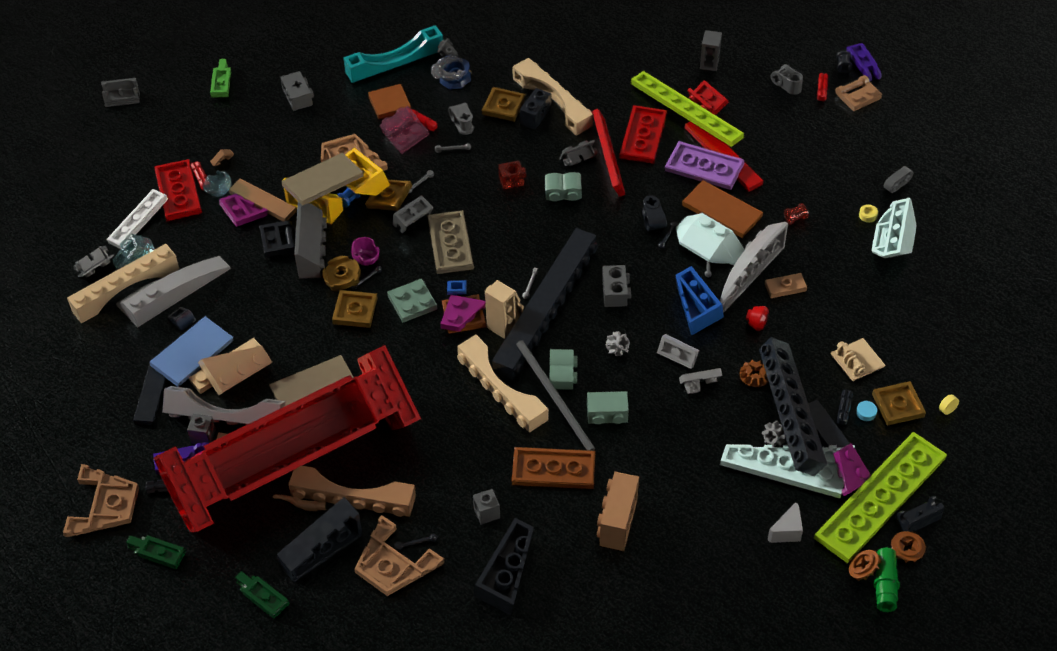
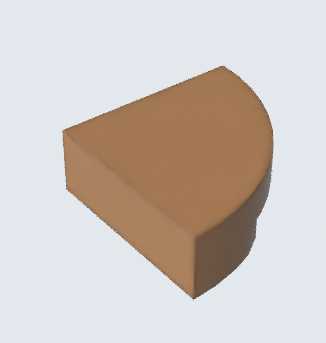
[210,149,234,166]

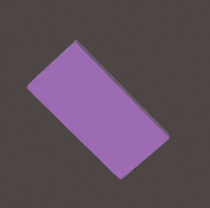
[665,141,745,190]

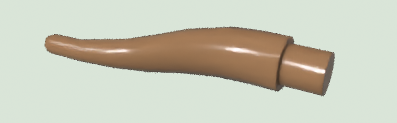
[273,495,326,512]

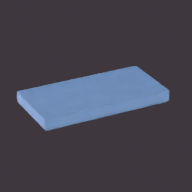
[150,316,233,387]

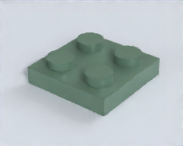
[387,279,437,322]

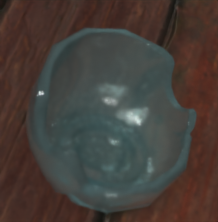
[203,171,232,197]

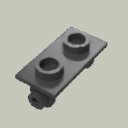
[437,38,458,59]
[560,140,598,167]
[74,246,114,278]

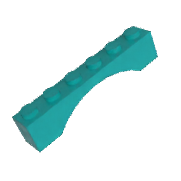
[343,25,443,83]

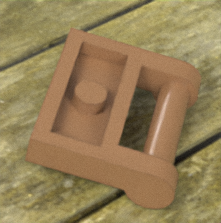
[835,75,882,111]

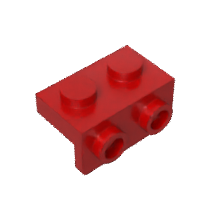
[687,80,728,115]

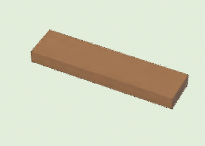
[229,179,297,221]

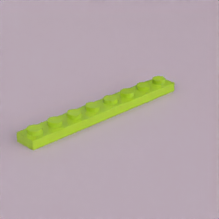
[631,71,744,147]

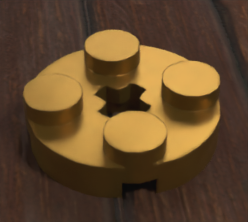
[322,256,361,291]

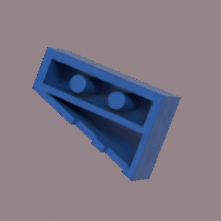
[675,266,724,336]

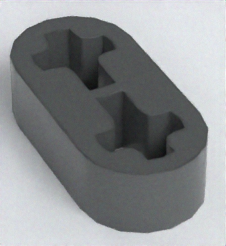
[884,166,914,193]

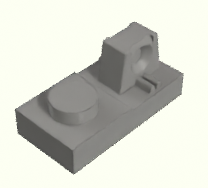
[657,334,699,369]
[679,368,722,394]

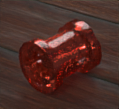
[784,203,808,225]

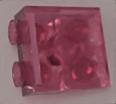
[379,106,429,154]

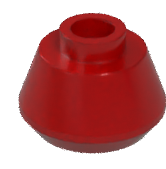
[746,306,769,331]

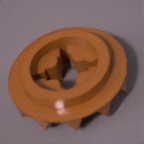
[740,360,769,387]
[891,531,926,563]
[849,550,881,581]

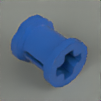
[338,187,360,208]

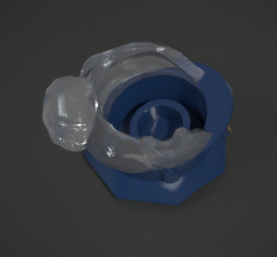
[431,55,471,89]

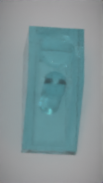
[113,234,155,270]

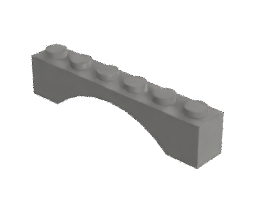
[162,386,286,425]

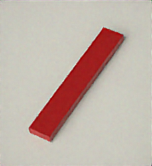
[592,109,625,197]
[685,121,763,192]

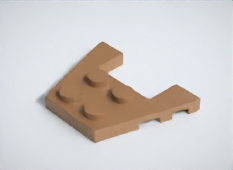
[321,134,388,171]
[63,464,139,537]
[355,515,444,596]

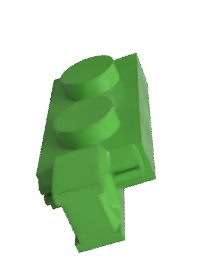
[210,59,231,97]

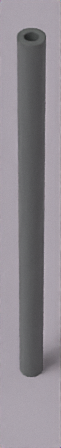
[516,340,595,451]

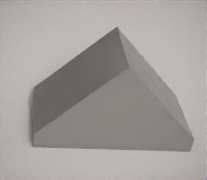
[768,503,803,543]

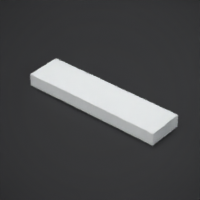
[107,189,168,249]

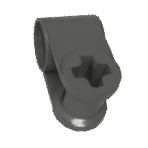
[771,64,803,95]
[449,103,474,135]

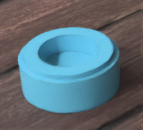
[856,401,877,421]

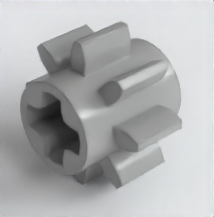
[605,331,630,356]
[761,421,785,447]

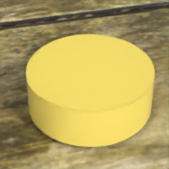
[859,205,878,222]
[939,395,959,415]

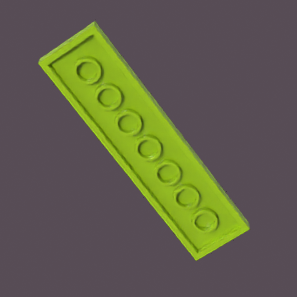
[814,432,947,563]

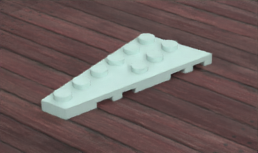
[720,445,855,498]

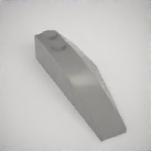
[720,222,788,313]
[116,256,231,328]

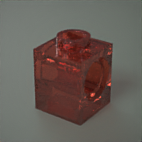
[499,161,526,189]

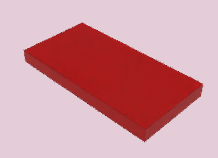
[620,105,667,164]
[154,159,202,221]

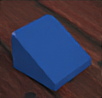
[447,280,467,295]

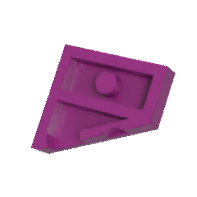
[219,194,268,227]
[441,295,486,332]
[833,443,871,496]

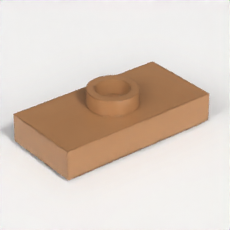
[765,273,807,298]

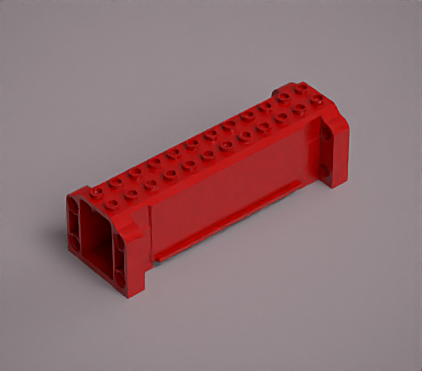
[154,345,421,532]

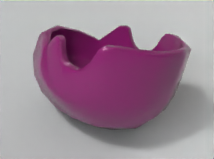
[351,237,379,266]

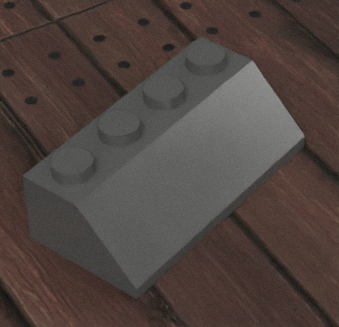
[294,202,327,279]

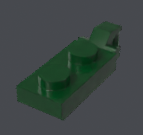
[126,535,186,569]
[235,571,289,619]

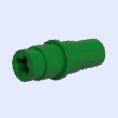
[874,548,900,612]

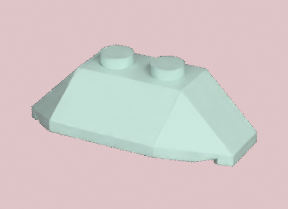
[871,198,917,258]
[676,213,745,265]

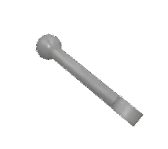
[522,267,538,299]

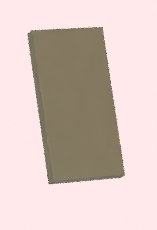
[282,153,363,206]
[427,211,474,274]
[269,355,353,406]

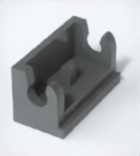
[101,78,140,107]
[393,195,433,233]

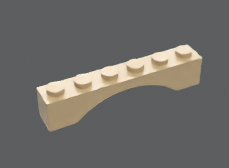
[513,58,593,136]
[67,244,179,323]
[457,335,548,433]

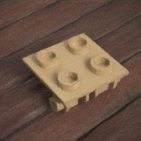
[831,338,885,381]

